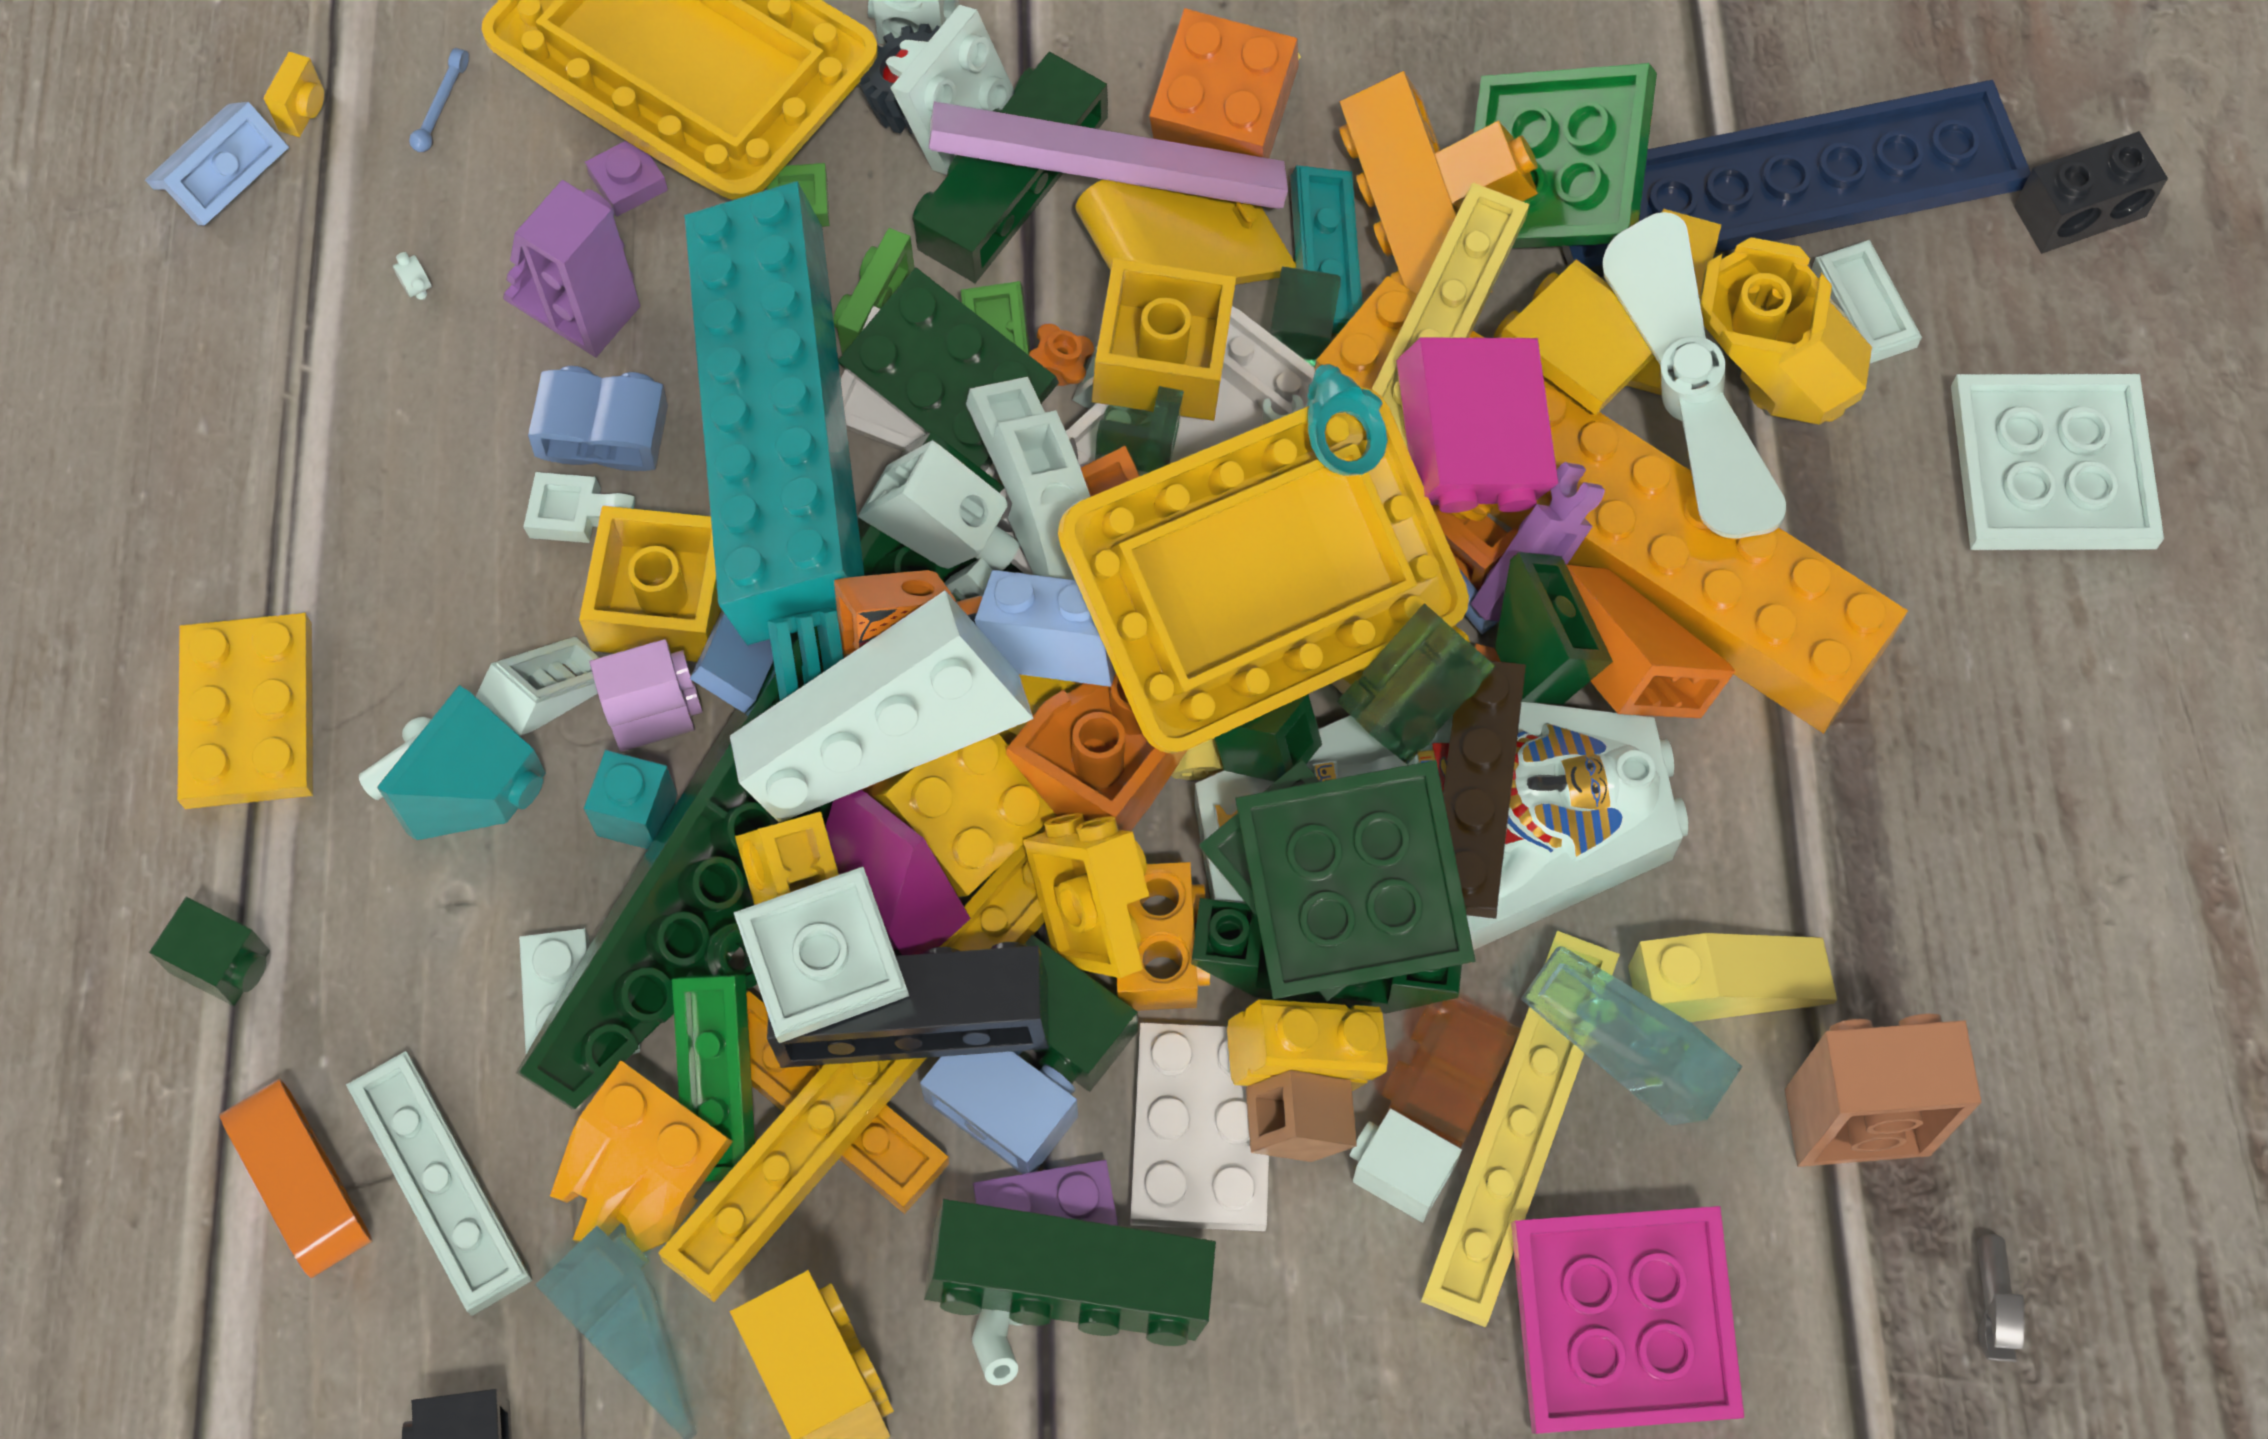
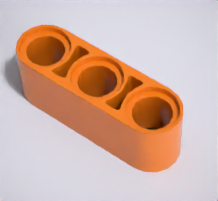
[219,1079,373,1278]

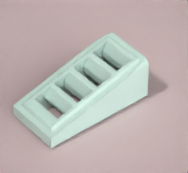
[476,637,599,736]

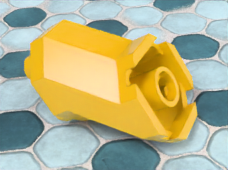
[1700,237,1872,425]

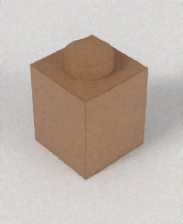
[1246,1070,1357,1162]

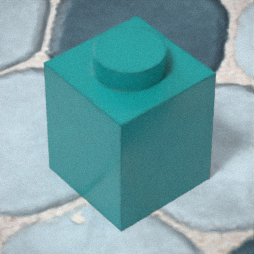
[583,750,678,849]

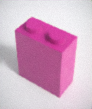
[1396,337,1558,513]

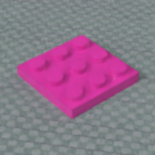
[1511,1206,1745,1434]

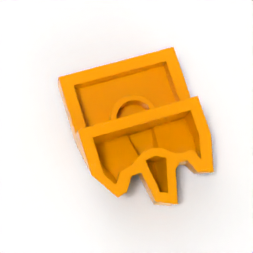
[550,1061,733,1256]

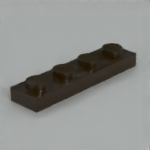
[1443,658,1526,919]

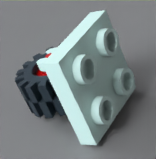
[859,5,1014,175]

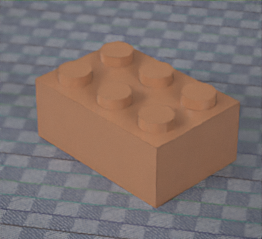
[1784,1013,1982,1167]

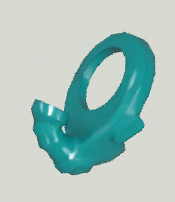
[1306,364,1388,476]

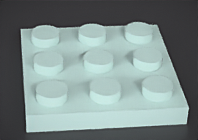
[1951,374,2164,550]

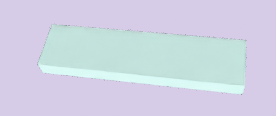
[346,1051,533,1316]

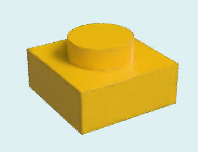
[263,52,325,138]

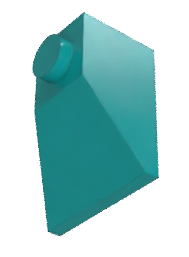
[377,685,546,840]

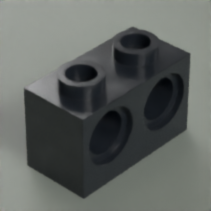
[2014,131,2168,254]

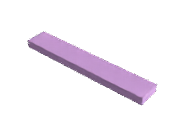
[929,101,1288,209]

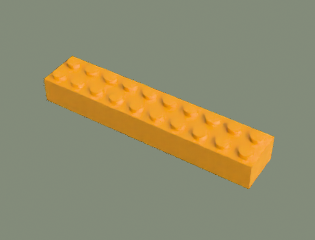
[1315,276,1908,734]

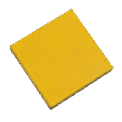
[1500,263,1655,415]

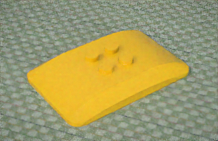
[481,0,878,200]
[1058,387,1469,754]

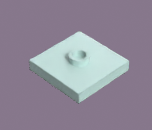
[734,867,909,1043]

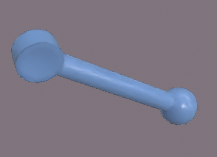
[409,48,469,152]

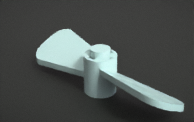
[1603,212,1786,539]

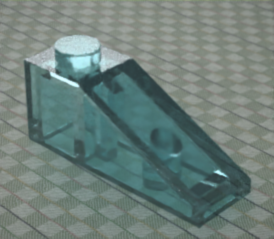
[1521,946,1743,1126]
[535,1226,697,1439]

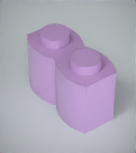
[589,639,703,752]

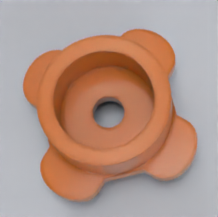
[1029,324,1094,386]

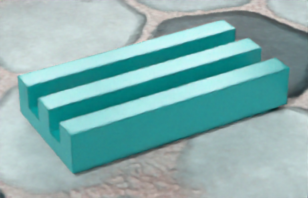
[767,607,844,701]

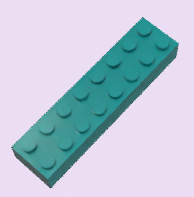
[684,181,864,645]

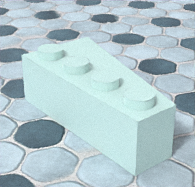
[730,591,1034,823]

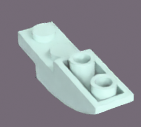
[966,377,1090,580]

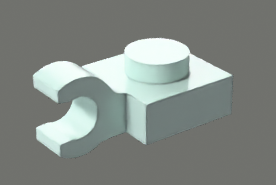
[523,472,636,543]

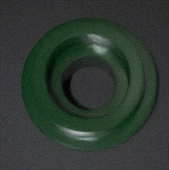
[704,923,758,989]

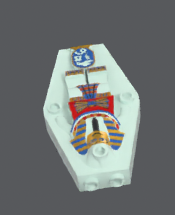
[1194,690,1688,950]

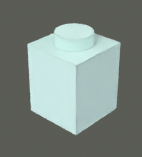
[1350,1108,1462,1223]

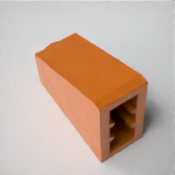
[1566,565,1736,718]

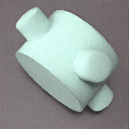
[393,252,432,299]

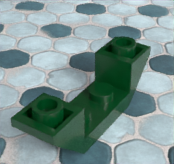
[1191,898,1462,1014]

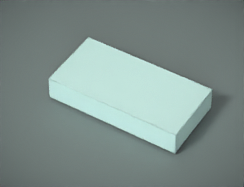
[1811,240,1922,363]

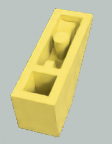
[1628,933,1837,1029]

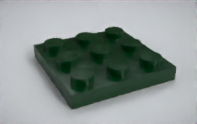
[1235,760,1476,1000]

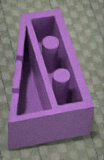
[503,180,640,358]

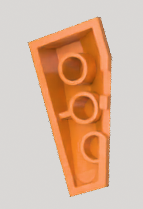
[1006,673,1187,831]

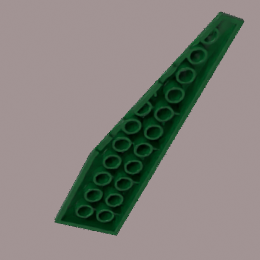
[516,431,1024,1109]

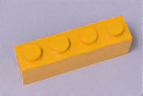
[1339,71,1493,295]

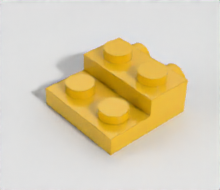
[1023,813,1149,978]

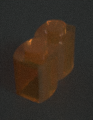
[1381,997,1521,1149]

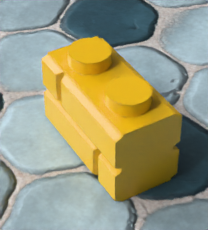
[1227,999,1388,1091]

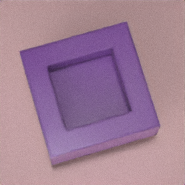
[585,141,668,217]

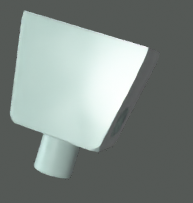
[858,440,1020,571]

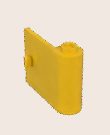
[1076,179,1296,285]

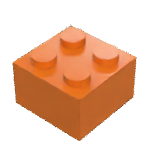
[1149,8,1299,158]

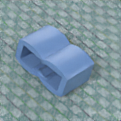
[528,366,668,471]

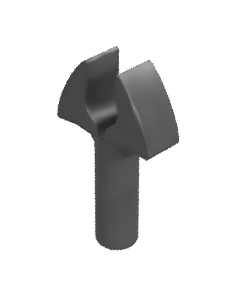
[1977,1234,2024,1362]

